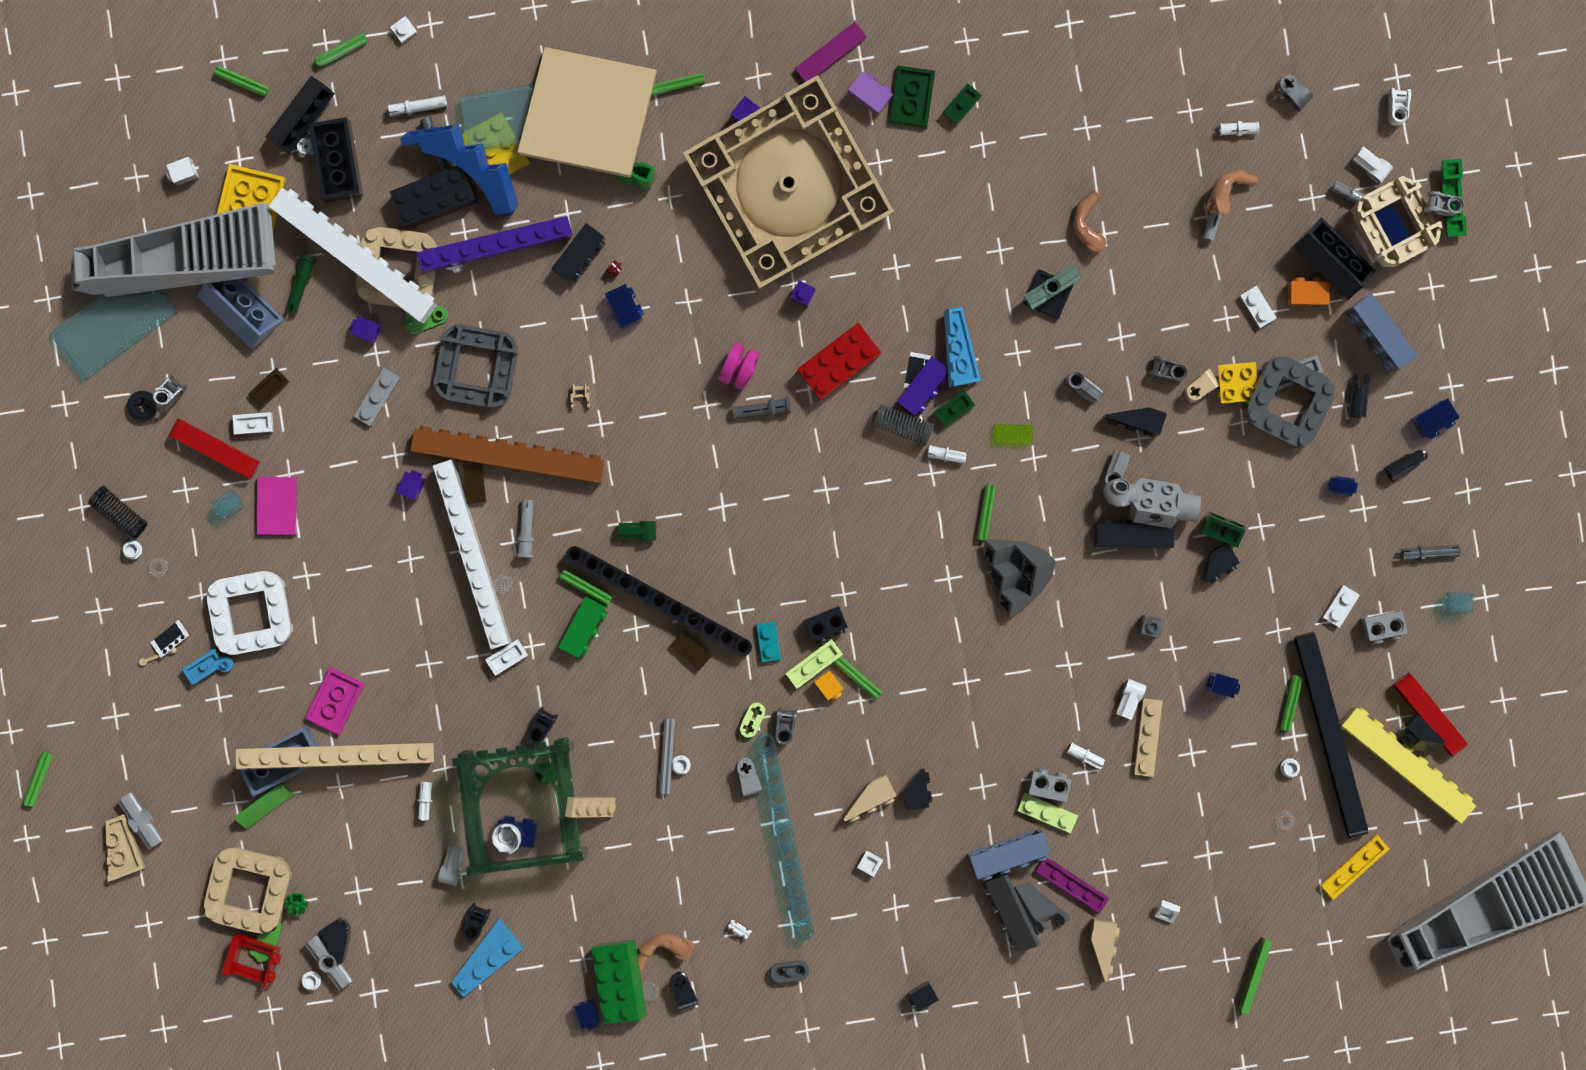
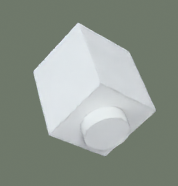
[166,157,199,186]

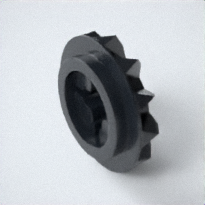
[127,391,157,421]

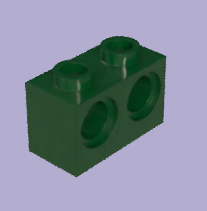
[1202,511,1246,548]

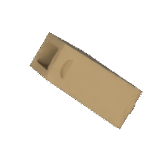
[843,774,896,822]
[1089,918,1120,982]

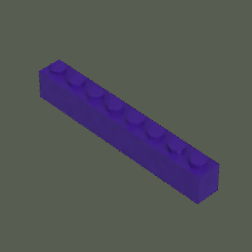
[417,216,572,274]

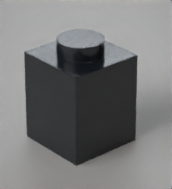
[908,981,939,1012]

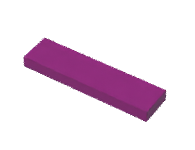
[795,22,867,82]
[1034,858,1109,914]

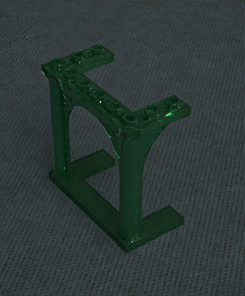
[452,737,588,876]

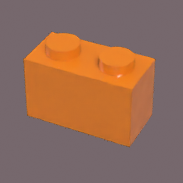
[1287,278,1330,307]

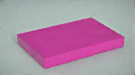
[257,477,297,535]
[305,667,365,735]

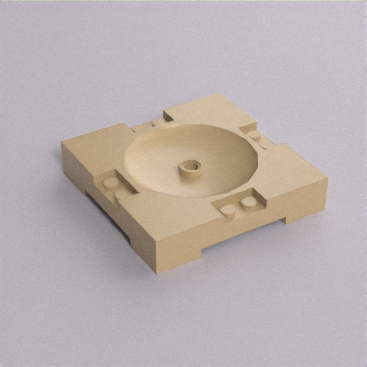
[683,75,894,288]

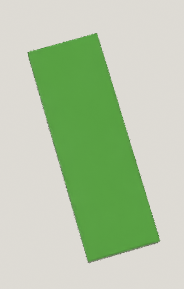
[235,783,293,829]

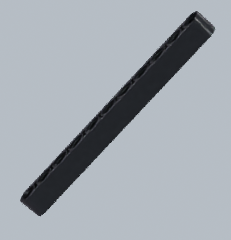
[566,546,752,656]
[1294,632,1368,839]

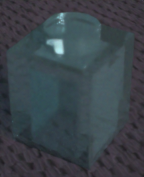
[211,490,245,519]
[1443,592,1474,613]

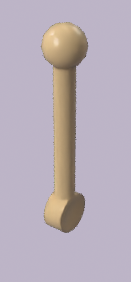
[139,647,177,666]

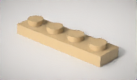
[1134,698,1163,777]
[565,797,616,818]

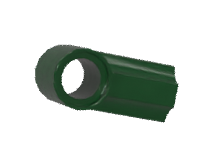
[618,521,656,541]

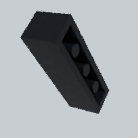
[265,76,335,154]
[1095,520,1174,548]

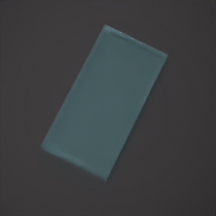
[460,84,535,150]
[50,290,177,380]

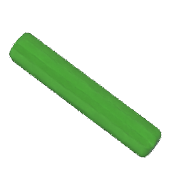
[314,33,368,68]
[214,66,269,97]
[651,73,705,96]
[977,484,996,541]
[560,570,612,605]
[834,657,882,699]
[1280,675,1303,731]
[23,751,52,807]

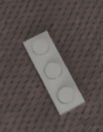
[354,368,401,426]

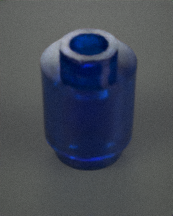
[1328,475,1358,497]

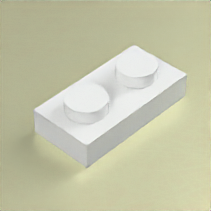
[1239,286,1276,329]
[232,412,274,435]
[1322,585,1360,628]
[485,639,528,676]

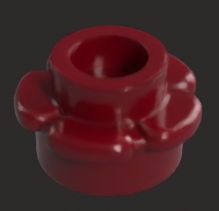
[605,260,622,277]

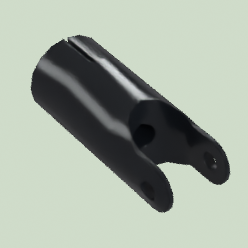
[1349,374,1370,418]
[1384,450,1428,482]

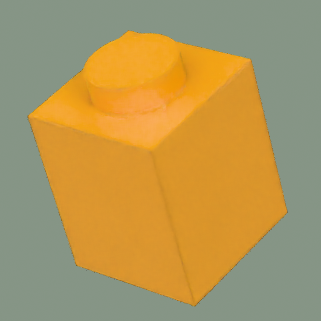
[814,670,843,701]

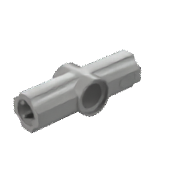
[117,792,164,849]
[305,934,353,991]

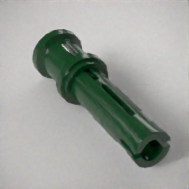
[286,255,317,314]

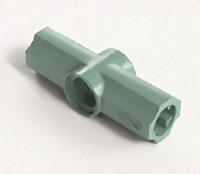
[1023,265,1081,310]

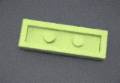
[785,639,843,689]
[1017,792,1078,833]

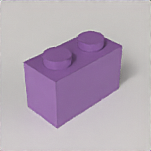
[848,72,893,116]

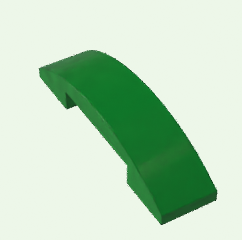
[1441,159,1467,237]

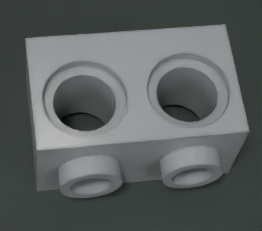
[1361,610,1407,644]
[1027,768,1071,802]

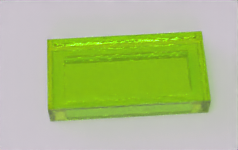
[994,424,1033,444]

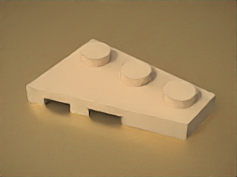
[106,814,145,882]

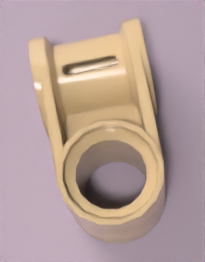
[1184,369,1219,403]

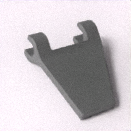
[1014,882,1070,935]

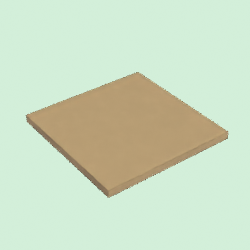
[518,47,657,178]

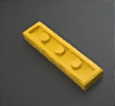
[1319,834,1389,900]

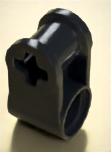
[527,706,558,744]
[462,903,491,942]
[671,971,698,1011]

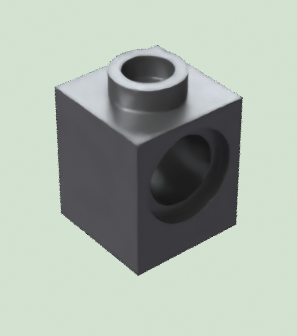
[1138,615,1164,638]

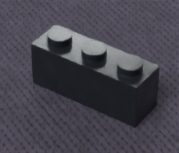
[551,223,606,284]

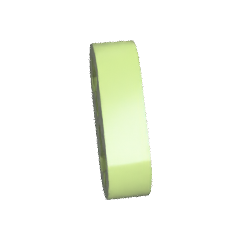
[740,702,765,738]

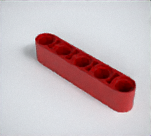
[168,418,260,479]
[1393,672,1468,757]

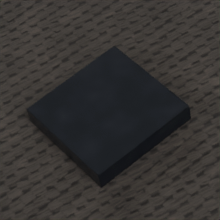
[1023,269,1074,320]

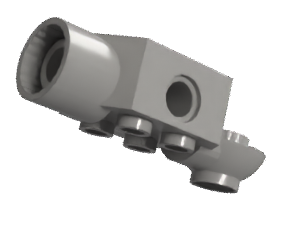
[1103,478,1201,528]

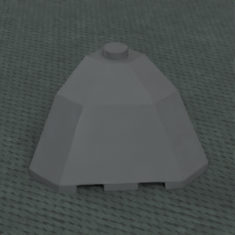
[983,539,1056,617]

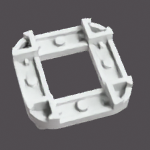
[207,571,293,655]

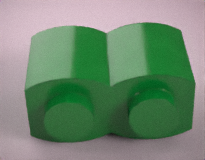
[615,161,655,190]

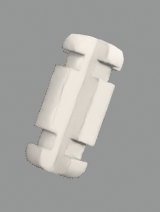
[727,920,750,940]

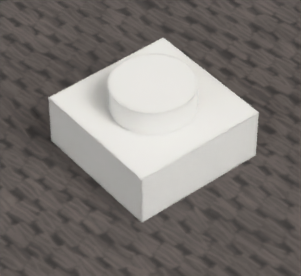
[390,16,418,44]
[857,850,883,877]
[1155,900,1180,923]

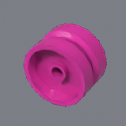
[718,342,760,391]

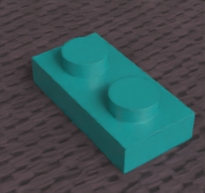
[757,621,781,662]

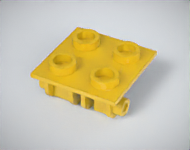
[1217,362,1257,403]

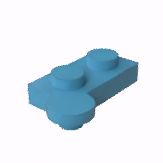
[182,648,234,685]

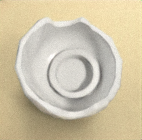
[491,824,521,854]

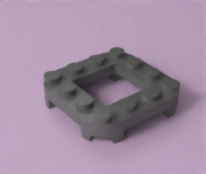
[433,324,518,408]
[1243,357,1335,447]

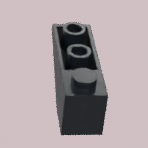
[1103,407,1167,438]

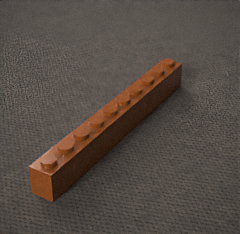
[411,426,605,484]

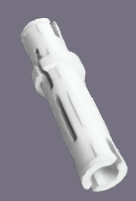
[388,95,447,117]

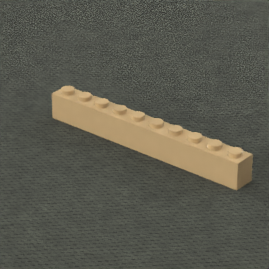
[235,743,434,770]

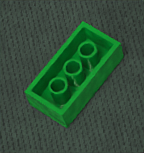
[591,939,647,1024]

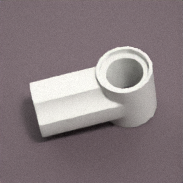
[1352,146,1393,184]
[1116,678,1146,720]

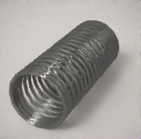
[872,404,934,446]

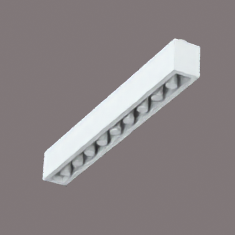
[269,188,437,323]
[433,460,512,649]

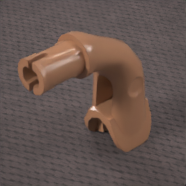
[1206,169,1257,214]
[1073,190,1107,255]
[638,933,695,971]

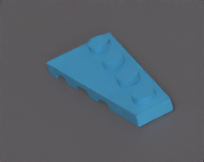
[944,307,981,388]
[452,918,524,997]

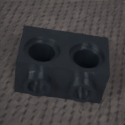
[804,606,848,644]

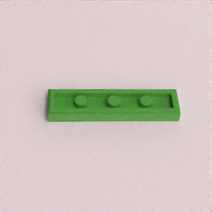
[1237,937,1272,1015]

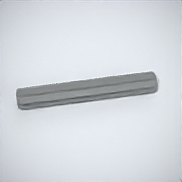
[660,718,675,794]

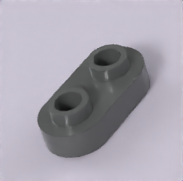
[771,960,809,983]

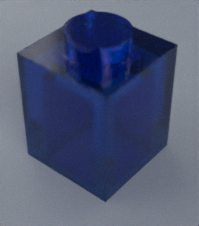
[574,998,601,1030]

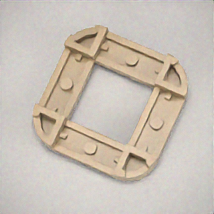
[1351,176,1443,267]
[356,227,438,308]
[204,847,292,933]

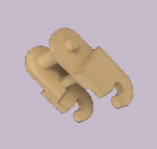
[570,383,590,409]

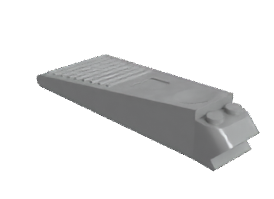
[71,203,276,297]
[1388,831,1586,970]

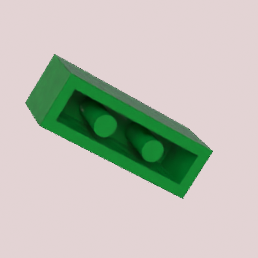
[558,596,608,658]

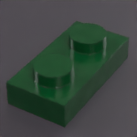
[942,83,982,126]
[933,390,975,428]

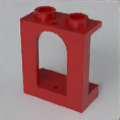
[222,933,282,988]

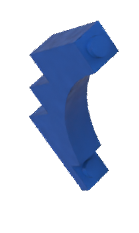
[400,124,519,216]

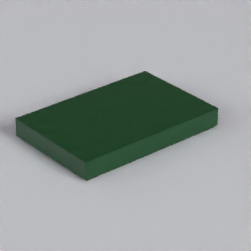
[889,65,935,128]

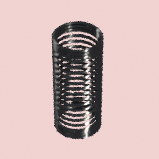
[88,486,148,540]

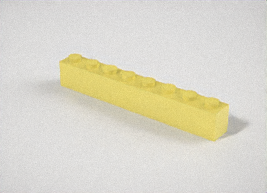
[1340,707,1476,824]

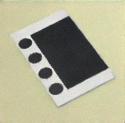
[904,352,931,388]
[150,620,189,658]

